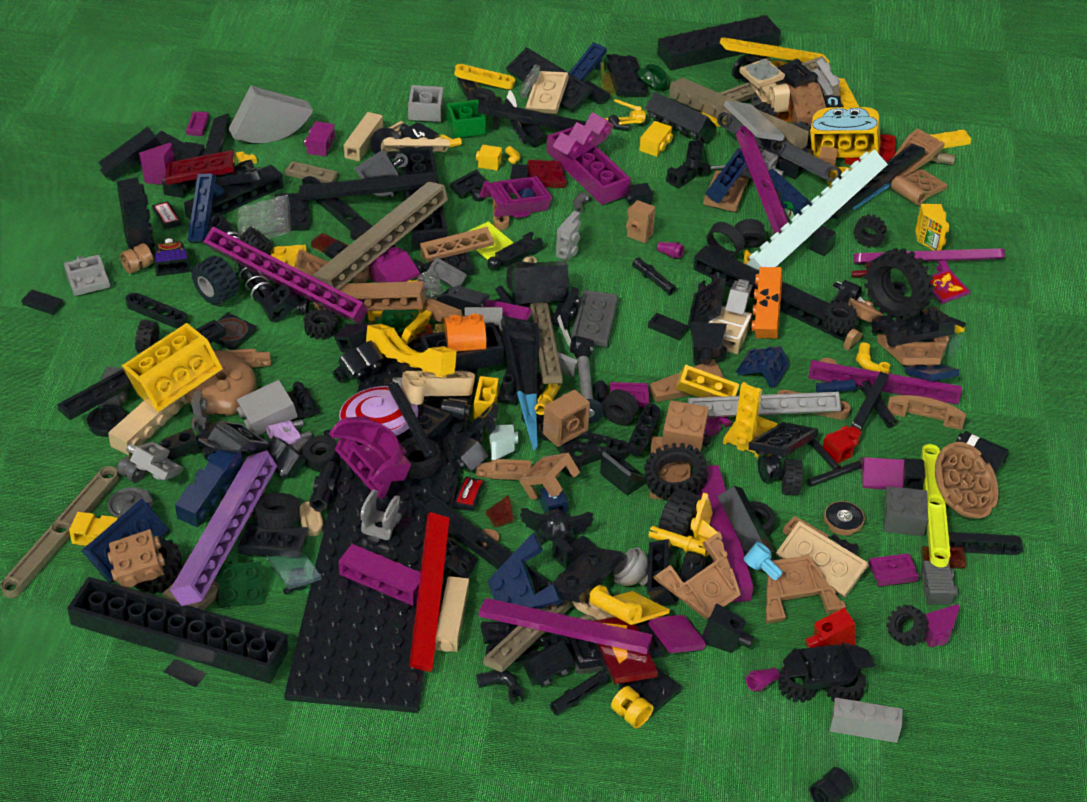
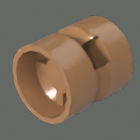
[120,243,154,274]

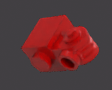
[823,426,861,464]

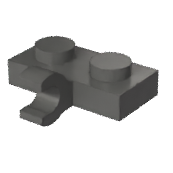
[191,391,210,434]

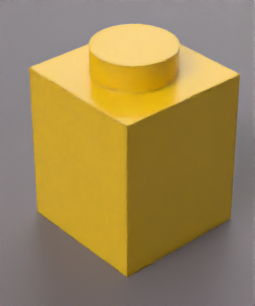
[476,145,502,171]

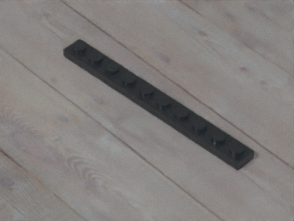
[57,319,226,420]

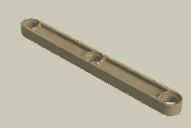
[1,466,118,598]

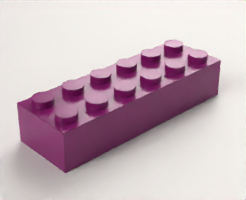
[547,127,631,205]

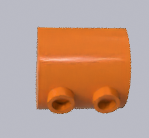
[444,313,486,351]

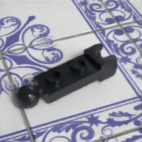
[487,232,543,270]

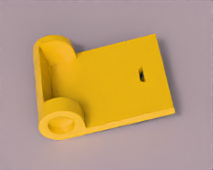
[590,585,670,625]

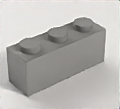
[726,279,753,314]
[830,698,903,743]

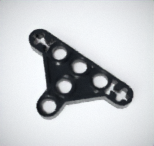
[192,160,264,189]
[538,422,629,477]

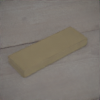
[285,161,339,183]

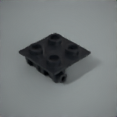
[287,381,320,422]
[444,536,478,578]

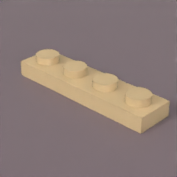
[381,137,450,152]

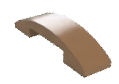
[888,395,966,430]

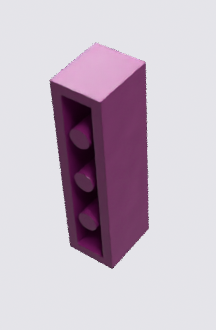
[339,544,420,606]

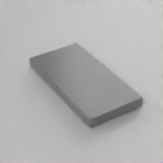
[724,100,785,141]

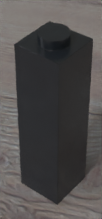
[98,127,161,181]
[718,486,774,554]

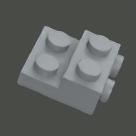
[556,211,581,261]

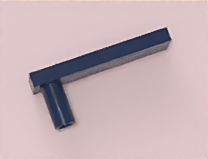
[569,42,607,81]
[188,174,224,243]

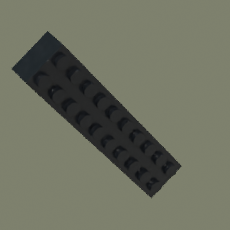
[67,577,289,684]

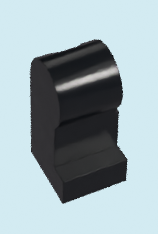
[666,161,696,189]
[159,428,201,460]

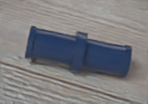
[816,379,856,393]

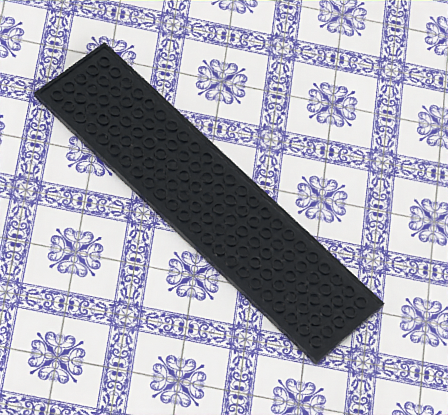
[284,340,478,713]

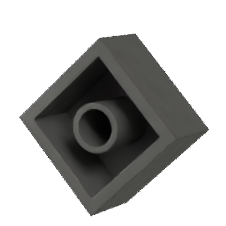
[883,486,928,536]

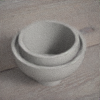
[613,547,648,586]

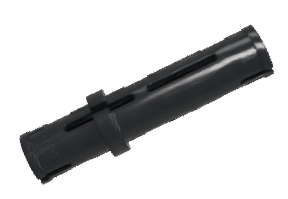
[632,257,676,295]
[859,380,898,428]
[549,670,609,715]

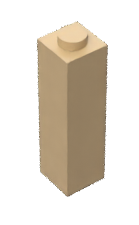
[344,112,383,161]
[436,576,469,652]

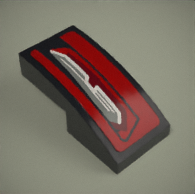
[454,476,485,511]

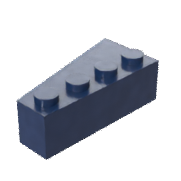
[175,449,243,527]

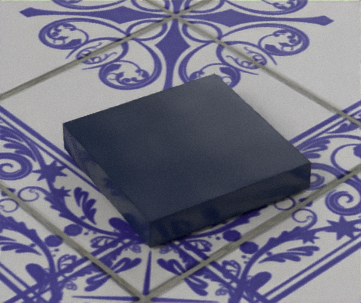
[905,364,960,381]

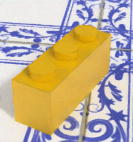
[675,365,739,398]

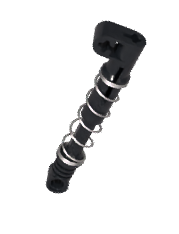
[209,213,300,322]

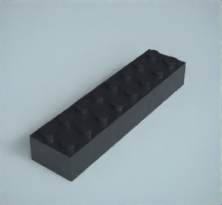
[657,15,781,71]
[399,147,447,249]

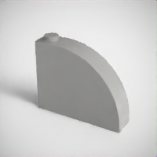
[229,86,313,143]

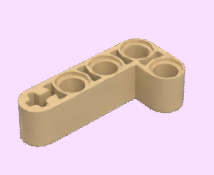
[750,82,790,113]
[401,371,475,405]

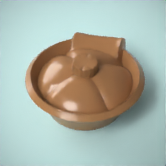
[849,298,884,323]

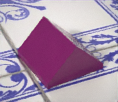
[139,142,175,185]
[860,457,904,490]

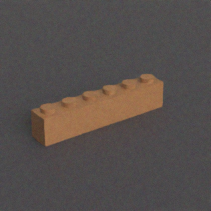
[314,281,426,311]

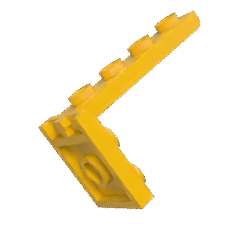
[723,382,778,457]

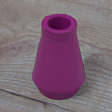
[657,242,684,259]
[746,667,779,692]

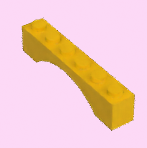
[366,324,457,377]

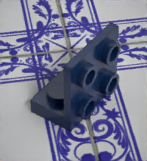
[736,346,790,387]

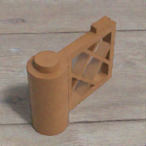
[890,169,948,206]

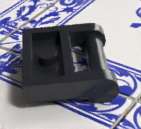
[777,59,818,88]

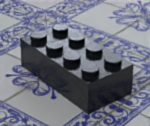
[645,92,717,144]
[116,177,155,254]
[421,323,504,371]

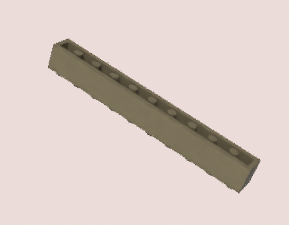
[669,78,809,149]
[312,181,448,290]

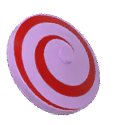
[339,386,418,436]

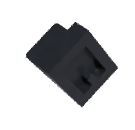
[552,535,596,569]

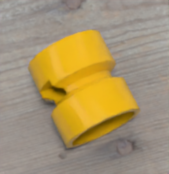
[611,686,653,728]

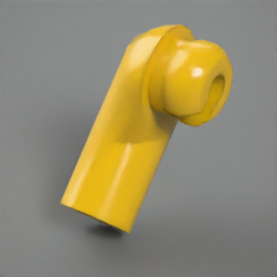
[439,135,462,148]
[505,146,520,164]

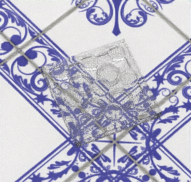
[238,195,291,238]

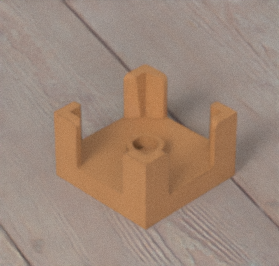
[519,453,580,500]

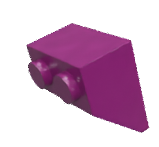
[368,247,420,283]

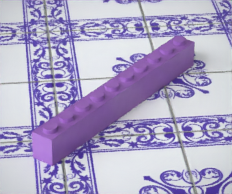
[170,451,277,606]

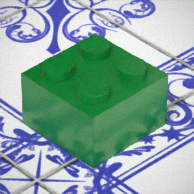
[446,99,486,138]

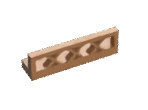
[420,227,494,262]

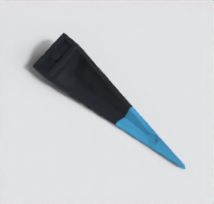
[500,316,540,450]

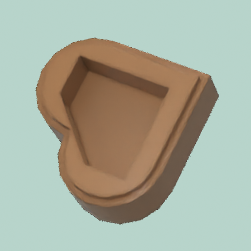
[843,329,862,351]

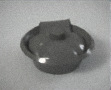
[108,487,154,518]

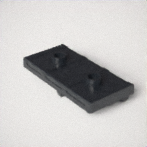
[546,547,624,603]

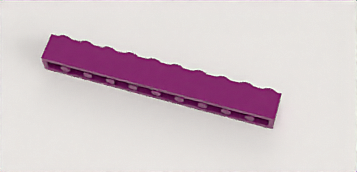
[203,227,369,324]

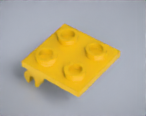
[691,493,724,547]

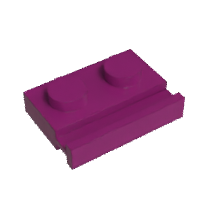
[610,382,649,408]
[868,553,919,587]

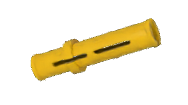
[535,383,561,415]
[649,526,709,557]

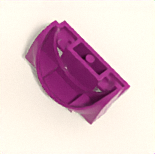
[329,416,411,498]

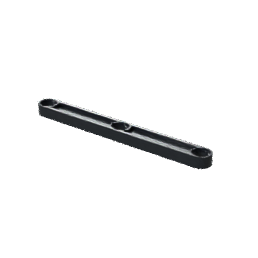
[717,112,842,182]
[302,176,396,252]
[411,488,551,593]

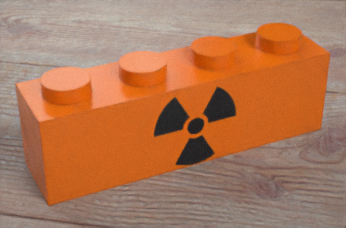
[752,267,782,339]

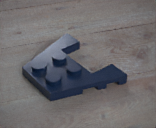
[487,534,563,609]

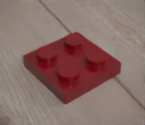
[527,160,566,188]

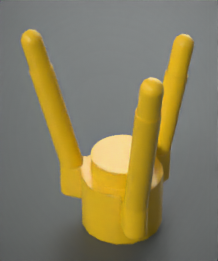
[605,99,645,125]

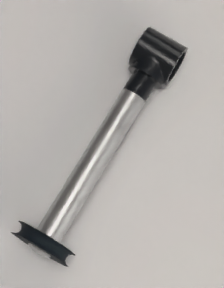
[570,335,603,424]

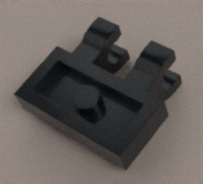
[465,402,499,443]

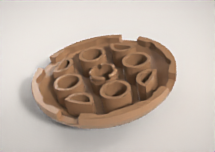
[184,350,257,416]
[935,442,998,519]

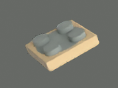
[740,59,785,88]

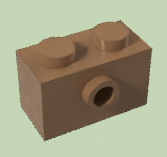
[626,200,656,243]

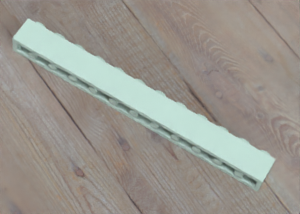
[747,149,888,270]

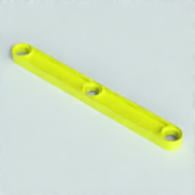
[921,444,950,567]

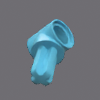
[744,542,783,580]

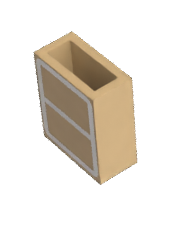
[709,306,752,354]

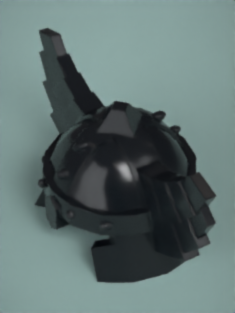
[520,507,594,545]

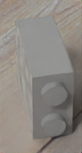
[236,380,298,435]

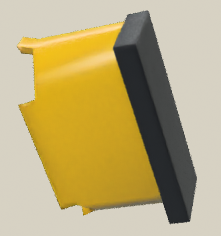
[950,317,967,334]

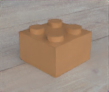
[543,390,590,447]
[662,400,709,452]

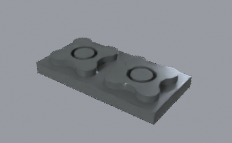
[571,290,619,347]

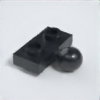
[450,169,486,202]

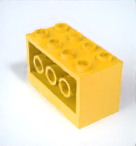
[122,323,223,412]

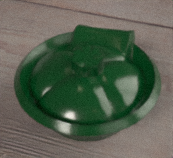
[638,64,667,91]

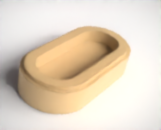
[299,502,323,536]

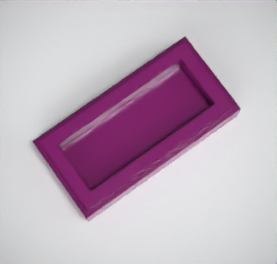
[186,111,210,136]

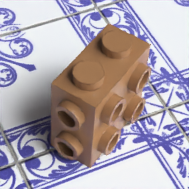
[108,529,166,587]

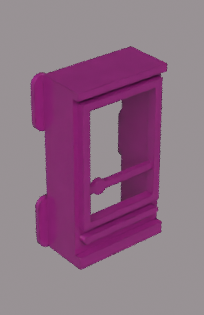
[479,175,552,218]

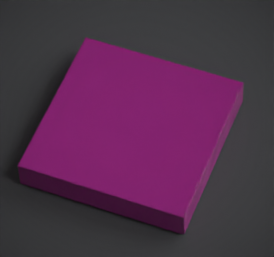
[648,615,706,653]

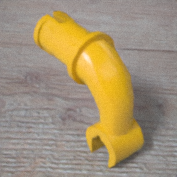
[856,342,890,373]

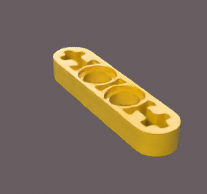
[454,64,515,89]

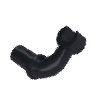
[476,670,524,705]

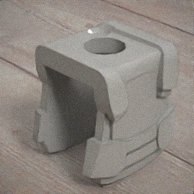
[360,489,401,540]

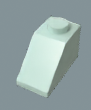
[490,425,518,460]

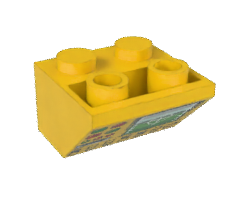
[915,204,949,251]

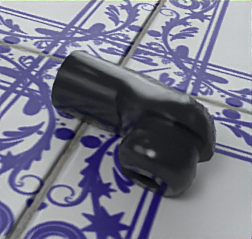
[608,115,629,131]

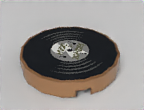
[824,501,865,536]

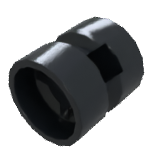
[809,767,854,802]

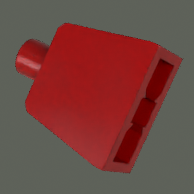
[804,608,855,648]

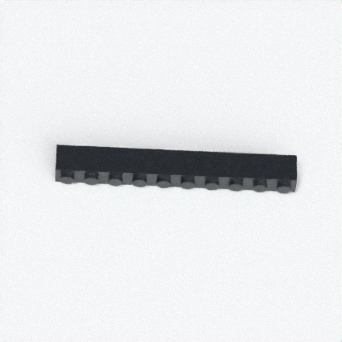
[693,246,860,342]

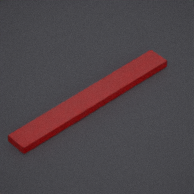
[409,512,449,672]

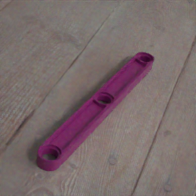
[736,126,788,234]
[853,248,1005,264]

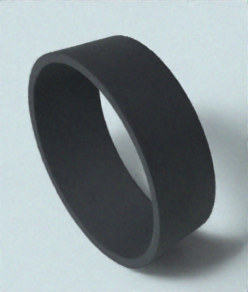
[707,222,745,258]

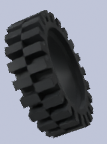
[644,443,708,501]

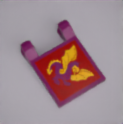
[930,259,970,304]

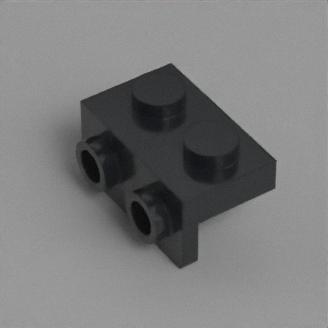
[510,120,545,147]
[551,287,581,328]

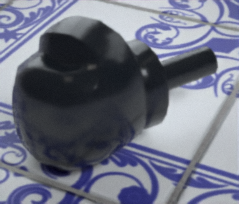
[832,534,859,555]

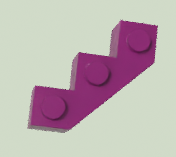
[552,112,614,159]

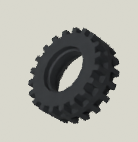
[864,248,935,320]

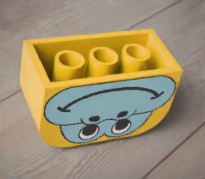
[810,107,880,158]

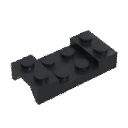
[871,307,955,347]

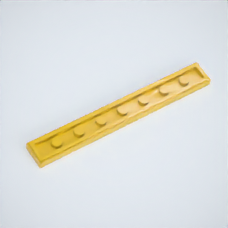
[720,37,830,63]

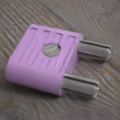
[266,420,312,446]

